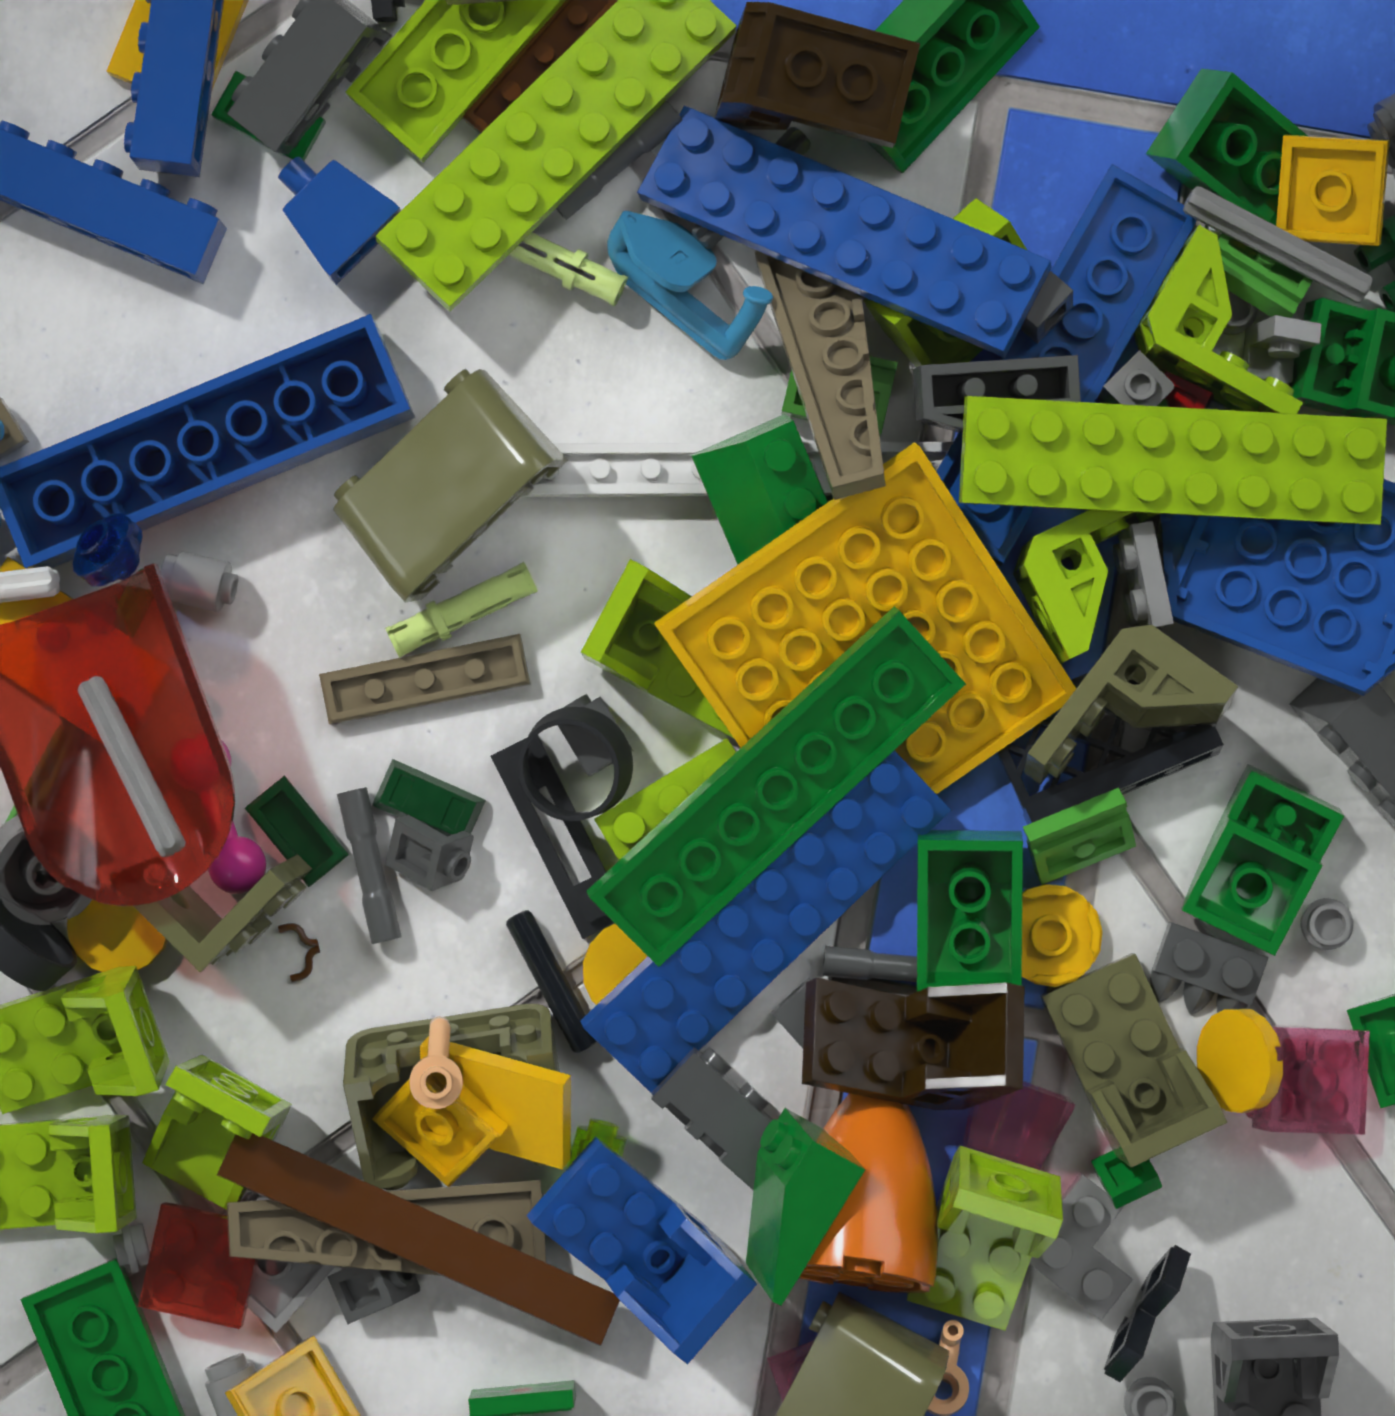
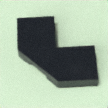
[1104,1245,1191,1382]

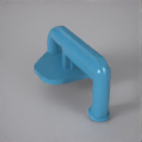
[607,211,773,360]

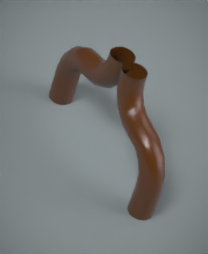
[278,923,320,982]

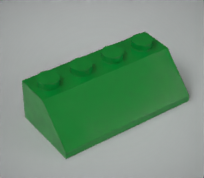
[866,0,1040,173]
[691,414,828,565]

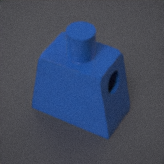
[278,157,401,285]

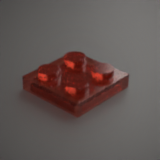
[138,1202,258,1329]

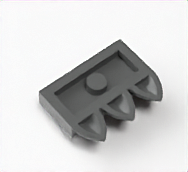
[1150,922,1269,1014]

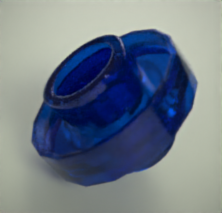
[72,513,143,587]

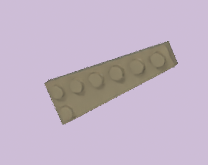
[755,251,886,500]
[227,1180,547,1276]

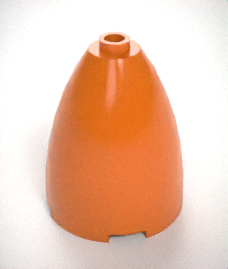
[799,1093,938,1293]

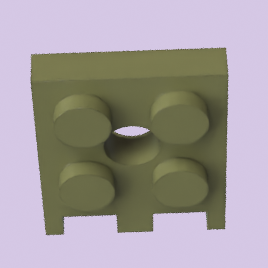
[111,854,312,973]

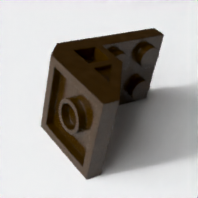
[714,2,920,148]
[802,977,1025,1110]

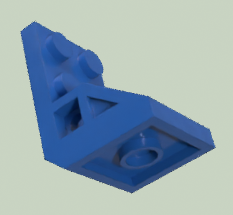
[526,1136,757,1365]

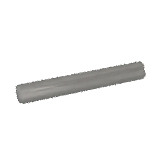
[1183,186,1373,303]
[78,676,186,857]

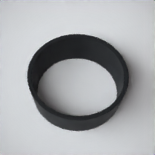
[518,707,633,821]
[0,900,77,991]

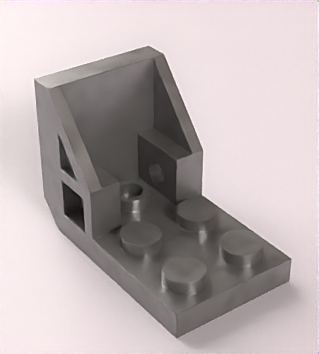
[1211,1318,1339,1416]

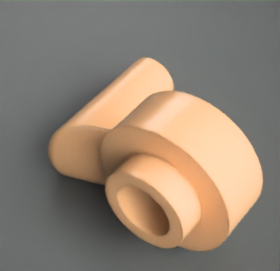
[410,1016,463,1109]
[927,1320,969,1416]

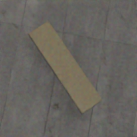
[319,634,531,725]

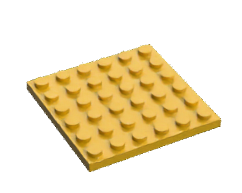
[654,442,1076,794]

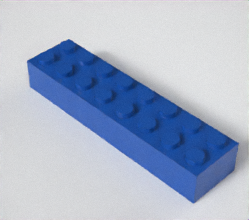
[0,314,416,569]

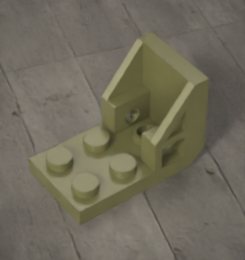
[1024,624,1238,785]
[1040,953,1228,1167]

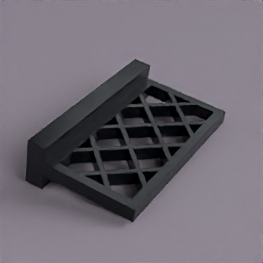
[997,672,1224,825]

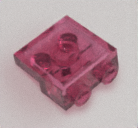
[1245,1025,1370,1135]

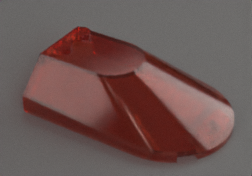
[0,563,235,906]

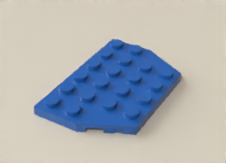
[1160,479,1395,696]

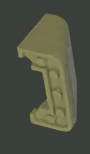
[333,369,568,603]
[343,1004,572,1190]
[776,1292,949,1416]

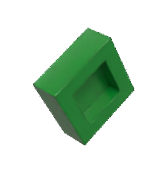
[1091,1150,1162,1209]

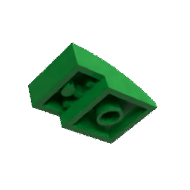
[1289,298,1395,425]
[1181,764,1344,956]

